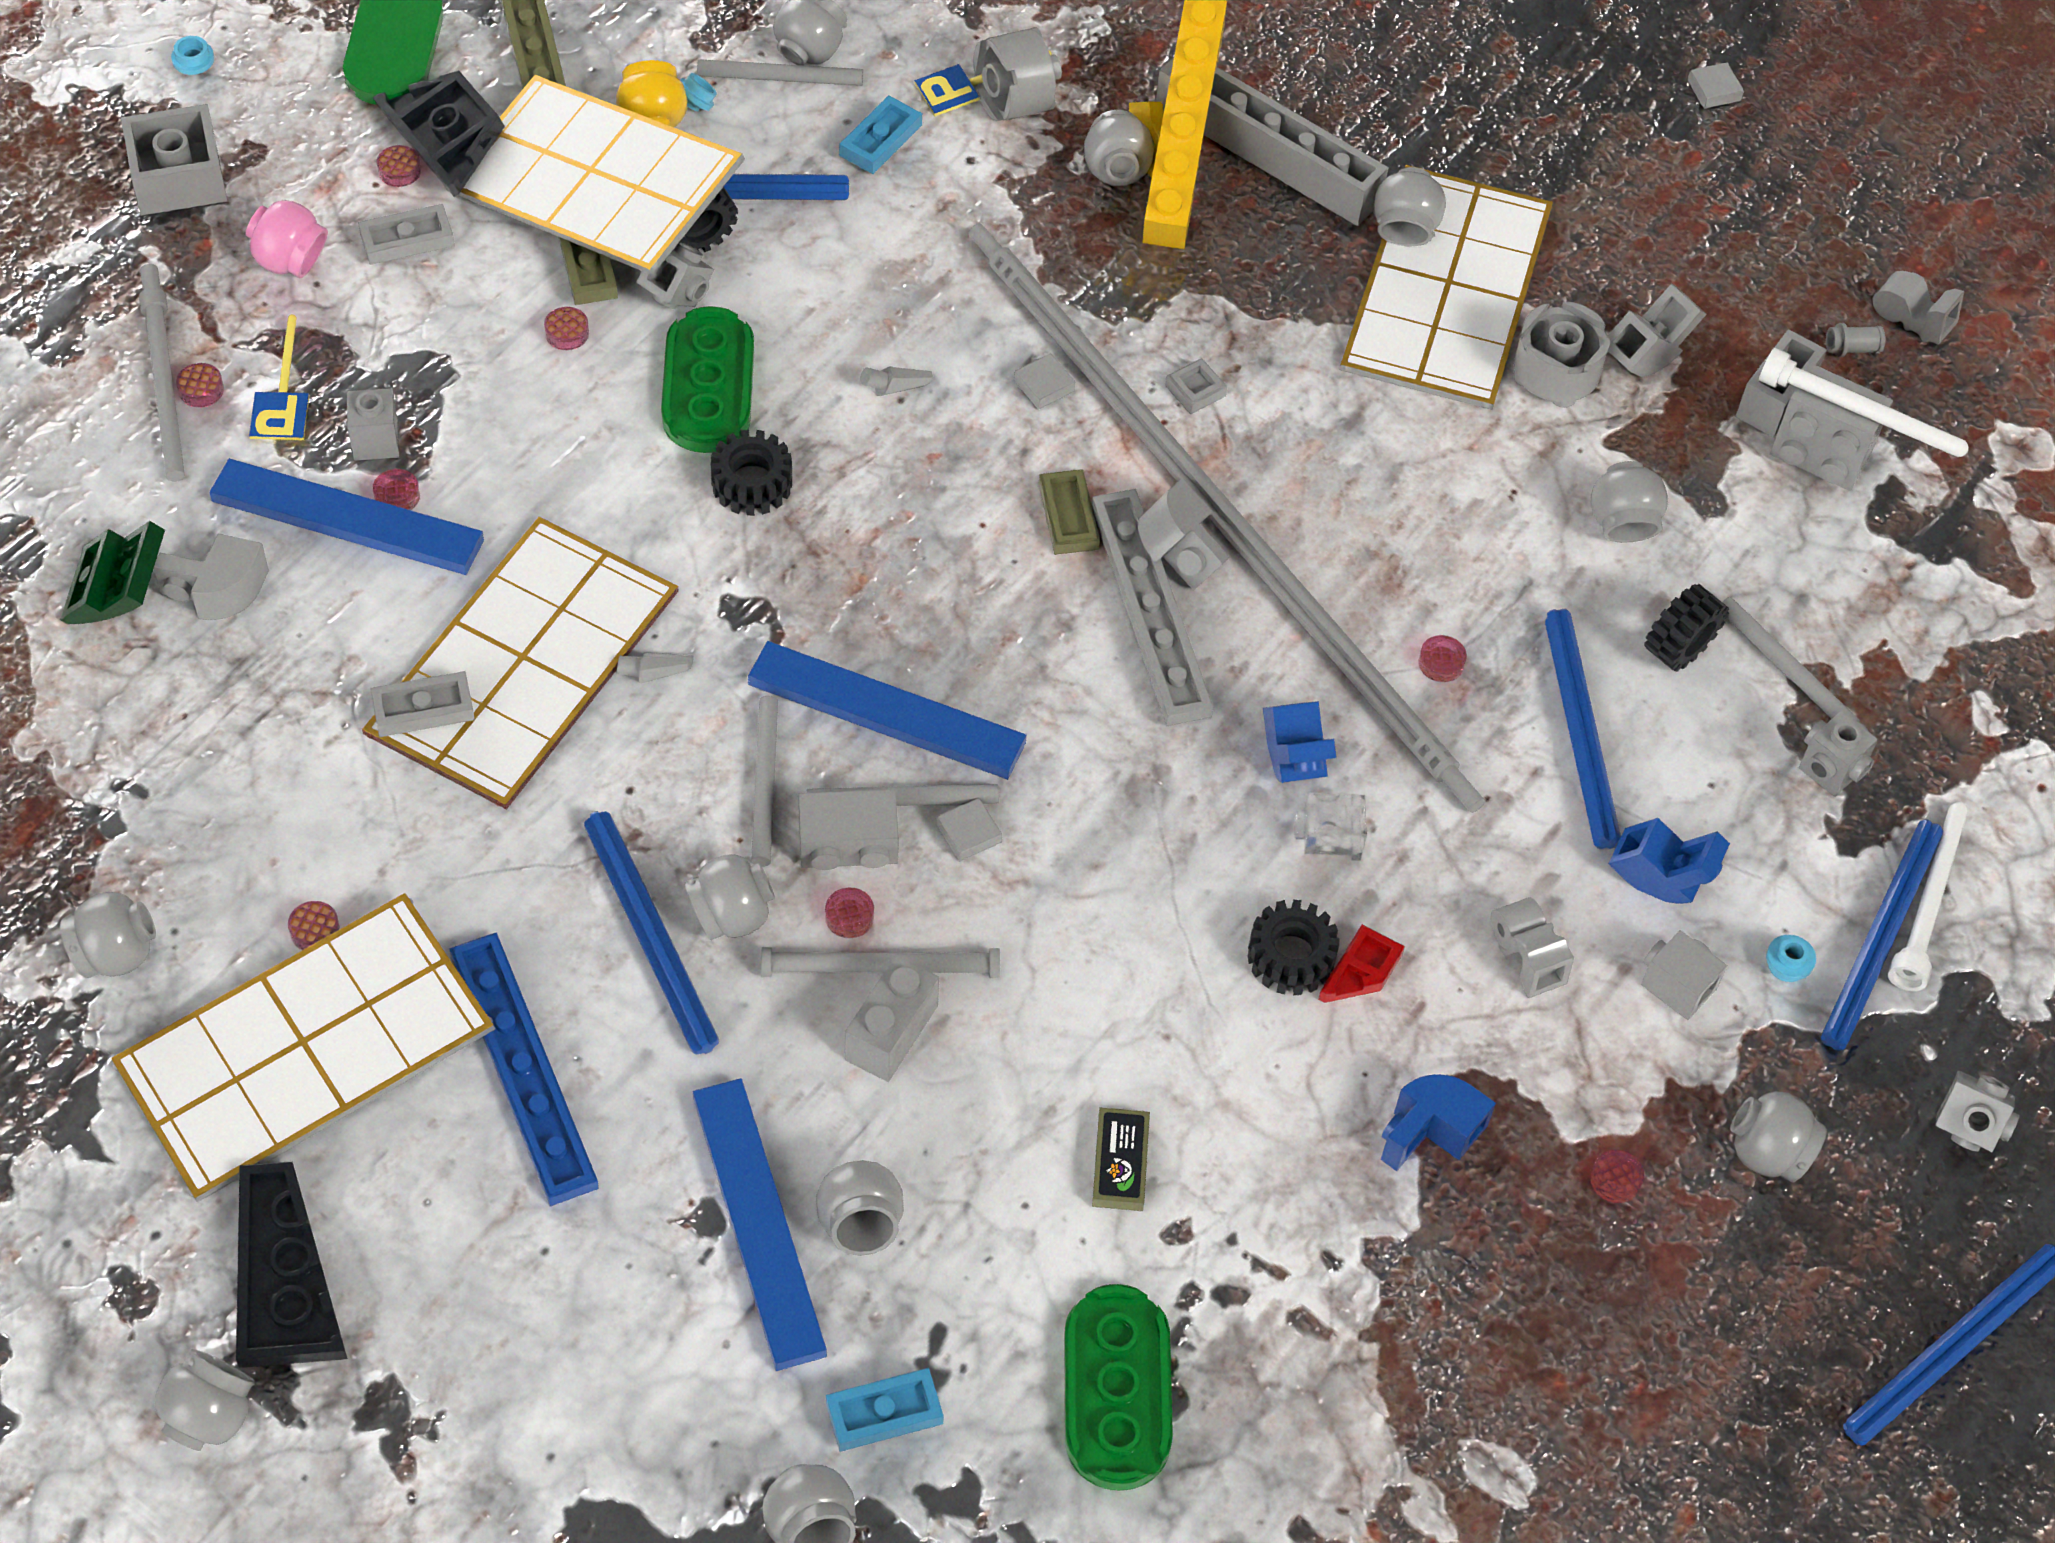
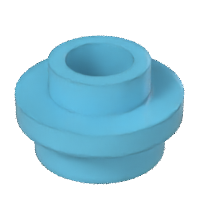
[171,36,214,75]
[680,73,717,112]
[1766,935,1816,982]

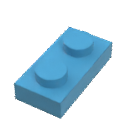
[839,95,923,174]
[826,1368,944,1452]

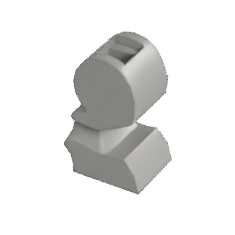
[1872,271,1964,345]
[1491,897,1574,998]

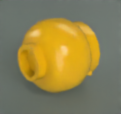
[616,60,688,127]

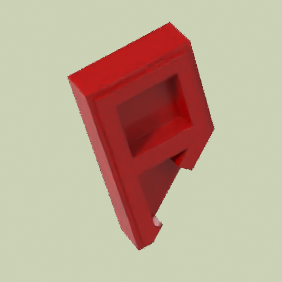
[1318,924,1405,1003]

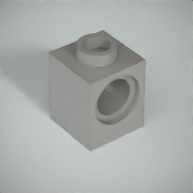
[347,388,400,461]

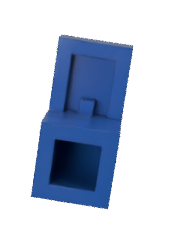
[1263,701,1337,783]
[1608,818,1730,904]
[1380,1074,1496,1171]

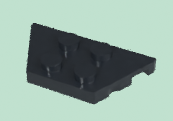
[373,70,505,197]

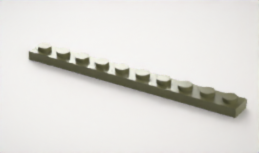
[501,0,618,305]

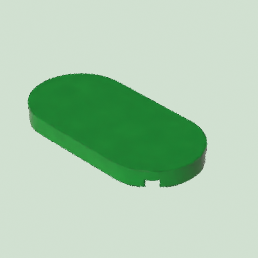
[343,0,444,105]
[661,306,754,453]
[1064,1284,1173,1491]

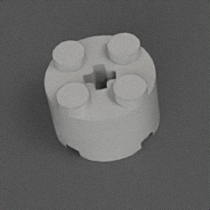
[973,27,1062,121]
[1513,302,1610,408]

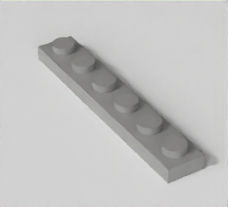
[1092,489,1213,726]

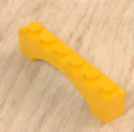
[1143,0,1227,250]

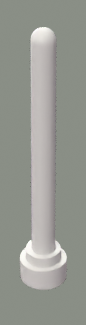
[1759,348,1969,457]
[1888,801,1968,991]

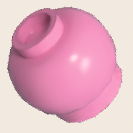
[246,200,328,278]

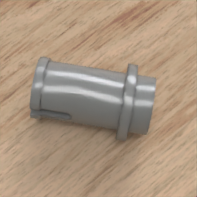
[1826,323,1885,357]

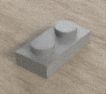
[358,204,455,265]
[370,671,475,737]

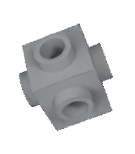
[636,243,714,309]
[1799,711,1878,797]
[1935,1070,2020,1152]

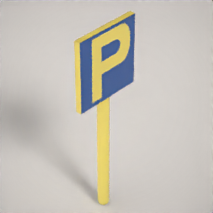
[914,50,1052,117]
[249,314,309,440]

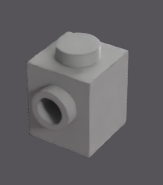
[1641,930,1728,1020]

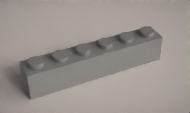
[1156,57,1389,226]

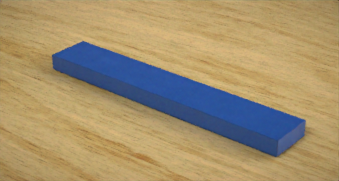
[209,458,484,575]
[748,641,1027,780]
[449,932,599,1207]
[693,1078,827,1371]

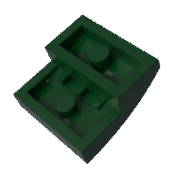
[60,521,165,625]

